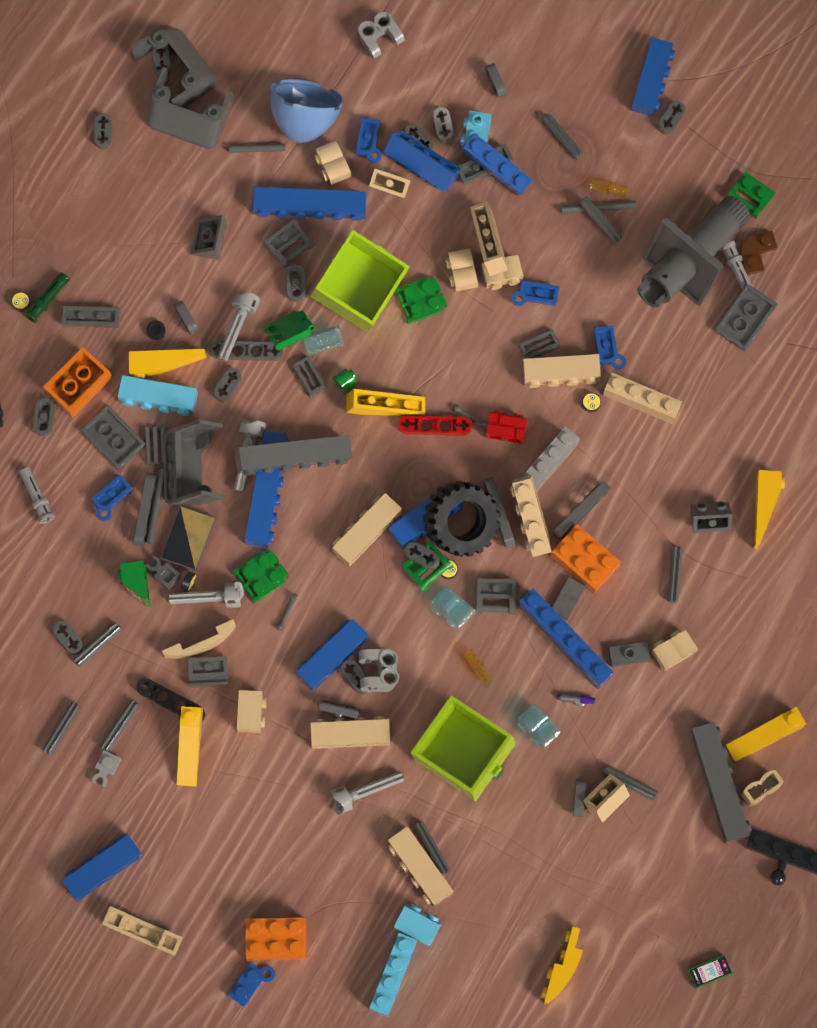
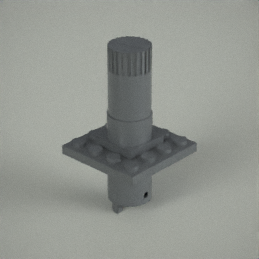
[637,196,750,307]

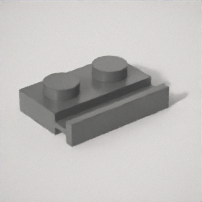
[188,656,229,687]

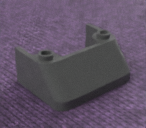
[131,29,217,108]
[147,67,234,149]
[163,419,225,505]

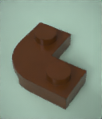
[740,230,778,275]

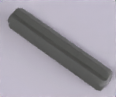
[542,114,583,160]
[580,196,622,243]
[668,546,683,603]
[73,622,122,667]
[100,700,140,752]
[42,702,80,755]
[603,766,658,800]
[414,821,450,875]

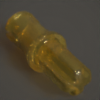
[590,179,628,198]
[462,649,493,686]

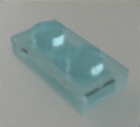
[303,326,344,356]

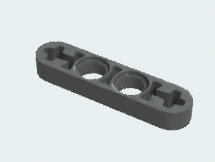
[210,341,284,361]
[134,473,157,546]
[483,477,516,549]
[553,481,611,540]

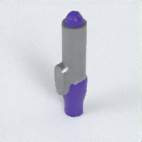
[557,693,595,706]

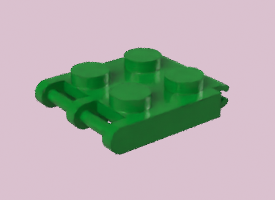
[395,277,447,325]
[263,310,315,350]
[232,550,289,604]

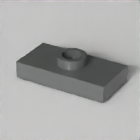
[608,642,650,667]
[319,700,360,718]

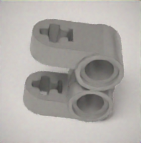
[358,12,405,59]
[359,649,399,692]

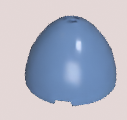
[270,79,344,143]

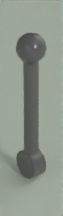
[453,405,487,431]
[277,594,298,631]

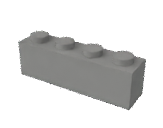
[522,426,580,492]

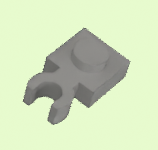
[92,750,122,788]

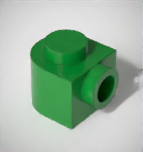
[333,368,357,395]

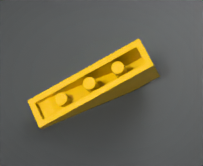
[129,349,206,379]
[346,389,425,416]
[754,470,785,549]
[177,706,203,786]
[725,707,806,763]

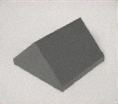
[191,215,227,260]

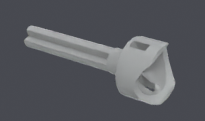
[218,292,260,361]
[233,419,267,492]
[169,582,244,608]
[329,771,404,815]

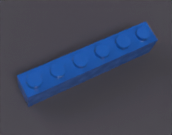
[253,187,367,221]
[245,430,291,548]
[518,588,614,689]

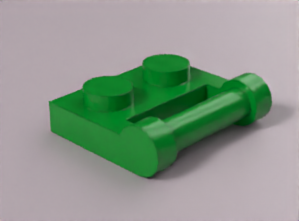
[727,172,776,219]
[402,541,453,592]

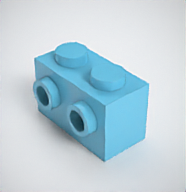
[460,111,492,145]
[394,903,442,946]

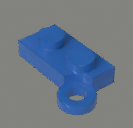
[356,118,382,163]
[511,280,559,306]
[594,325,626,369]
[91,475,133,521]
[228,962,275,1007]

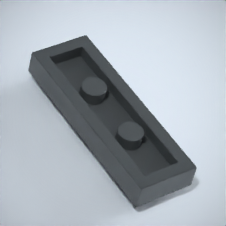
[458,144,514,185]
[62,306,120,328]

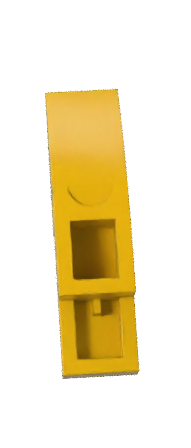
[541,927,583,1004]

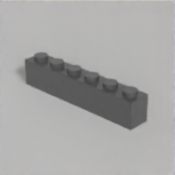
[234,435,353,476]
[690,722,752,844]

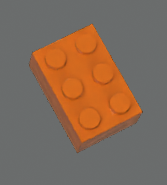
[43,347,112,418]
[551,524,621,594]
[245,917,307,961]

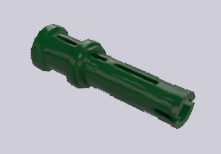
[23,272,70,324]

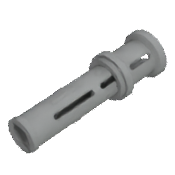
[720,241,753,289]
[19,467,55,524]

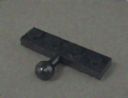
[746,829,817,886]

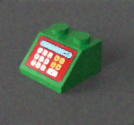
[117,561,150,607]

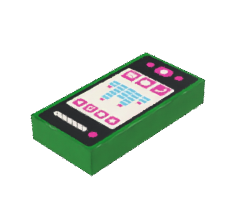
[688,955,732,989]

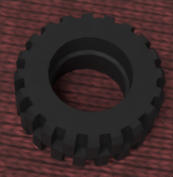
[423,481,501,557]

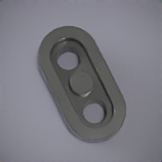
[286,264,306,303]
[33,398,55,437]

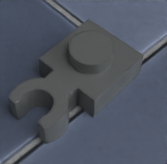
[146,556,181,590]

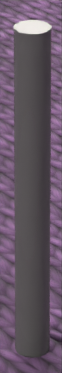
[561,201,636,214]
[146,468,164,544]

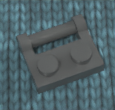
[264,219,314,268]
[476,578,516,615]

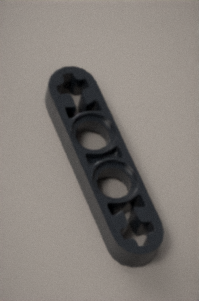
[136,678,206,722]

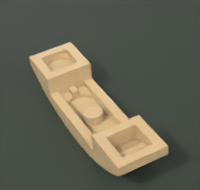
[162,619,236,659]
[102,906,183,956]

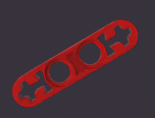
[398,415,472,436]

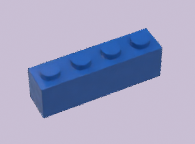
[631,37,675,116]
[384,129,461,192]
[460,133,532,195]
[388,486,464,550]
[297,619,369,692]
[62,835,143,902]

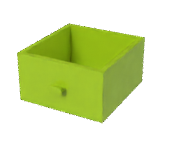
[310,230,410,333]
[411,695,516,802]

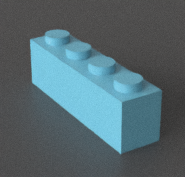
[118,375,198,416]
[369,933,417,1017]

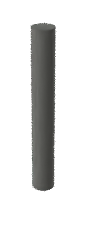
[229,144,285,153]

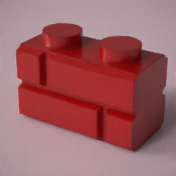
[486,410,527,444]

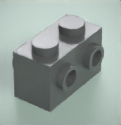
[690,501,732,533]

